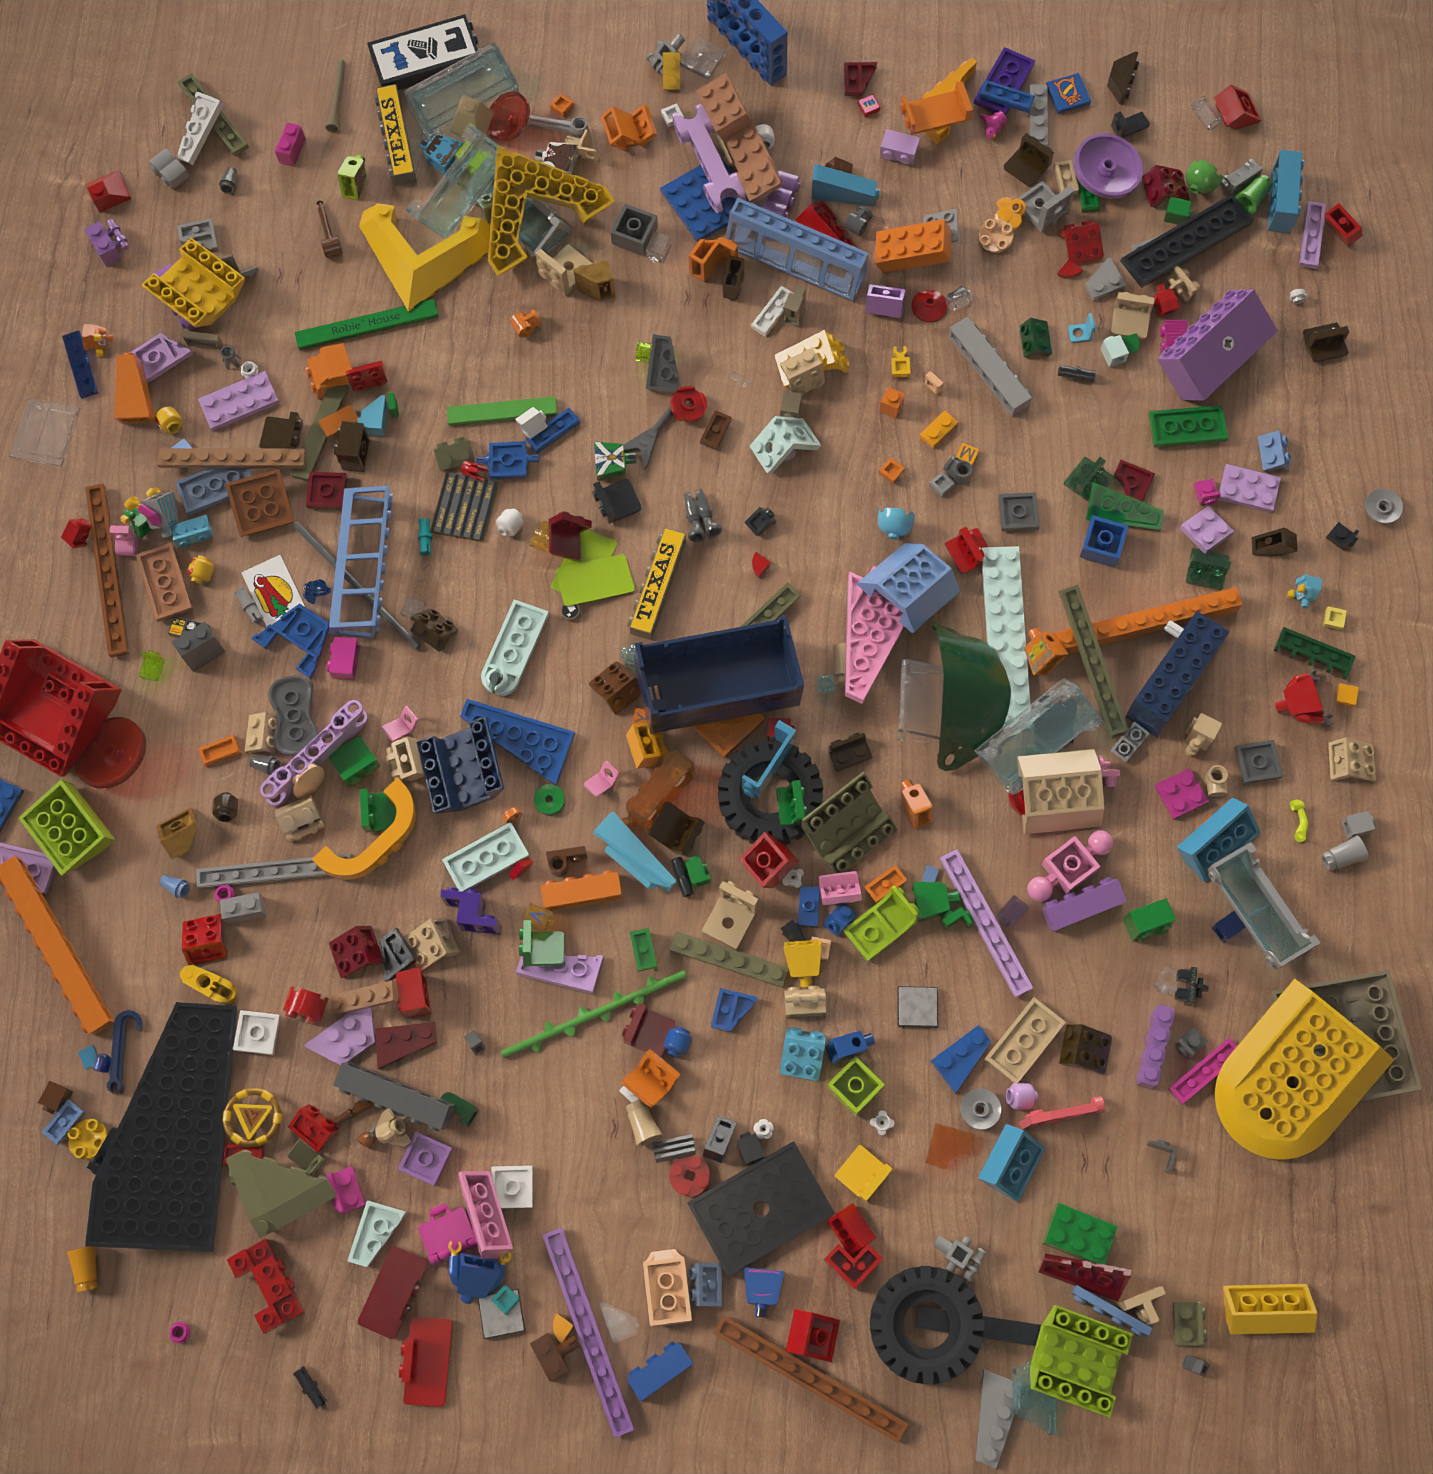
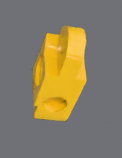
[180,965,238,1005]

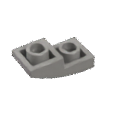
[1110,721,1150,763]

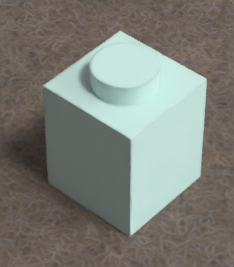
[1101,335,1129,368]

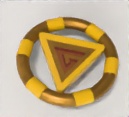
[223,1088,282,1147]

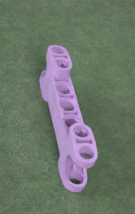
[672,104,746,213]
[260,700,368,807]

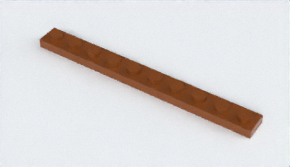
[85,483,129,658]
[713,1315,908,1443]

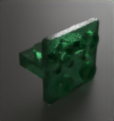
[1064,457,1114,502]
[1185,548,1231,590]

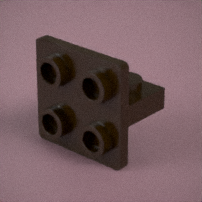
[1303,322,1349,363]
[410,609,459,652]

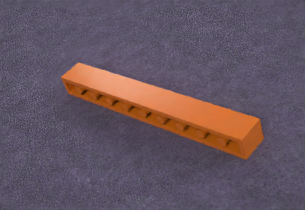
[1054,587,1242,654]
[0,855,114,1036]

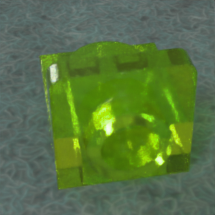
[138,650,164,682]

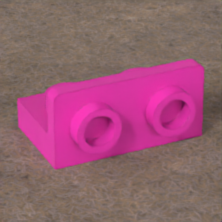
[327,1166,366,1215]

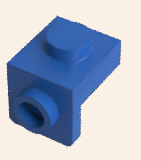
[824,903,858,937]

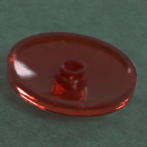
[74,717,146,789]

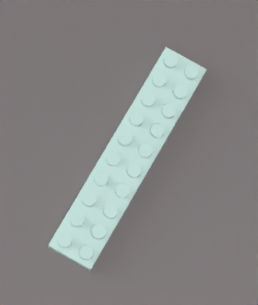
[982,546,1032,730]

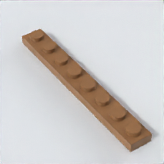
[157,448,306,468]

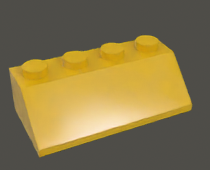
[1223,1284,1318,1334]

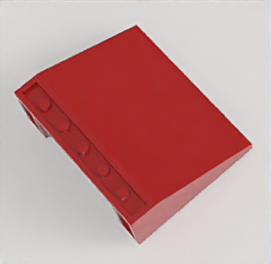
[0,639,122,777]

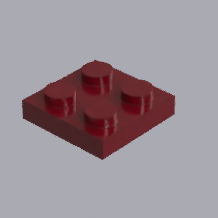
[306,472,347,509]

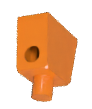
[900,780,933,829]

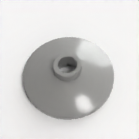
[1365,489,1403,524]
[960,1088,1001,1130]

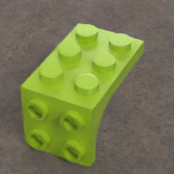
[843,886,919,962]

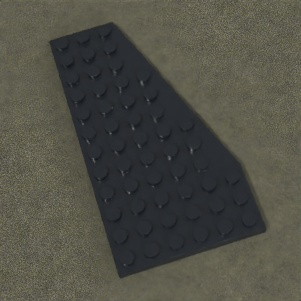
[85,1002,237,1252]

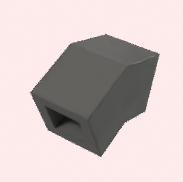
[464,1030,486,1056]
[1181,1355,1210,1378]

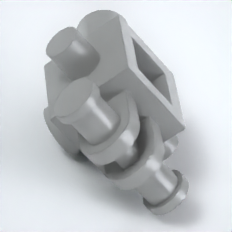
[646,33,686,75]
[933,1235,988,1283]

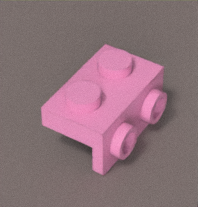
[819,871,862,905]

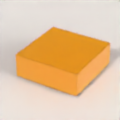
[1335,683,1359,707]

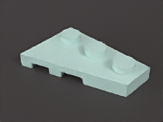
[348,1200,407,1267]

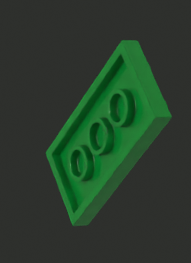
[1148,405,1228,447]

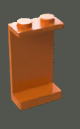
[899,81,973,135]

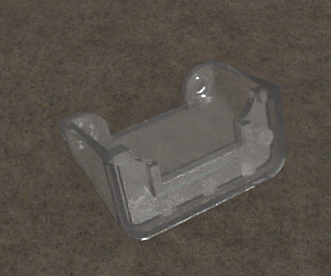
[897,659,944,743]

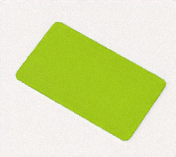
[551,530,617,592]
[555,554,635,606]

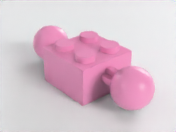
[1027,830,1113,902]

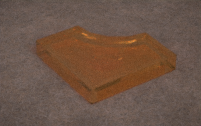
[925,1123,975,1169]

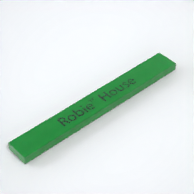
[294,299,439,350]

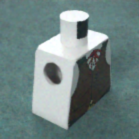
[535,142,579,174]

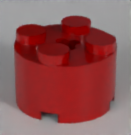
[282,986,329,1025]

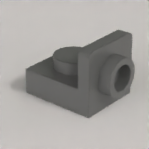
[1175,1027,1207,1059]

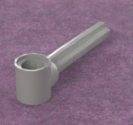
[523,114,590,138]

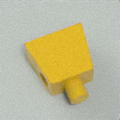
[783,940,822,987]

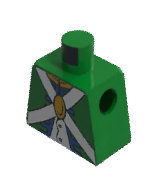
[594,441,636,480]

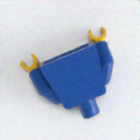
[448,1241,511,1304]

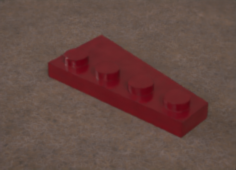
[1038,1253,1132,1301]

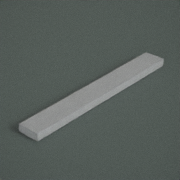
[196,853,353,889]

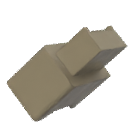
[783,285,806,327]

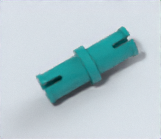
[417,518,432,556]

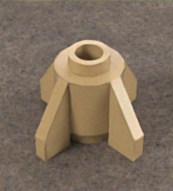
[375,1108,411,1146]

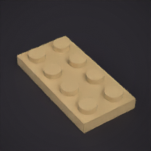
[984,997,1066,1083]

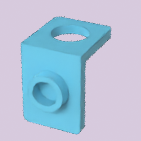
[1068,313,1096,343]

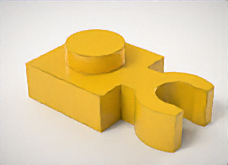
[891,346,911,377]

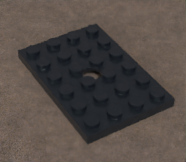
[687,1141,835,1277]

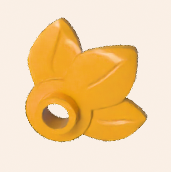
[994,197,1026,231]

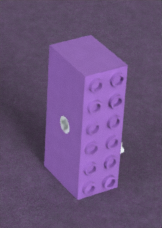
[1157,289,1278,400]

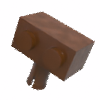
[530,1333,581,1382]

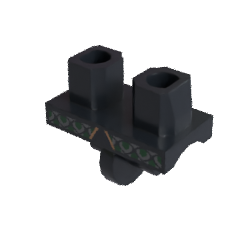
[1174,967,1209,1006]

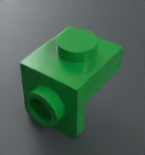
[941,907,973,930]

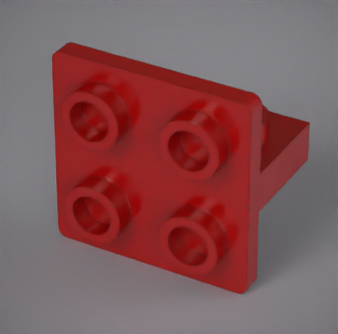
[945,526,988,575]

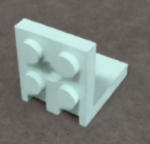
[750,416,821,474]

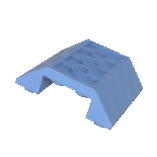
[857,543,960,633]

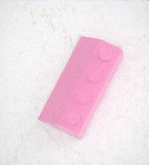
[458,1171,513,1260]

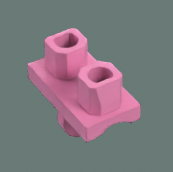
[1097,756,1120,787]

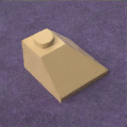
[449,95,494,145]

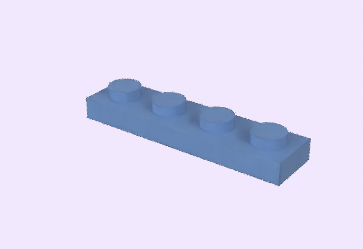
[1070,1285,1152,1338]

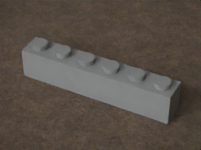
[948,317,1032,417]

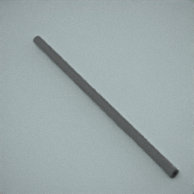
[293,522,421,650]

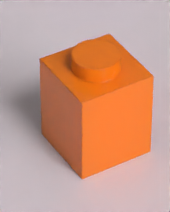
[880,387,905,419]

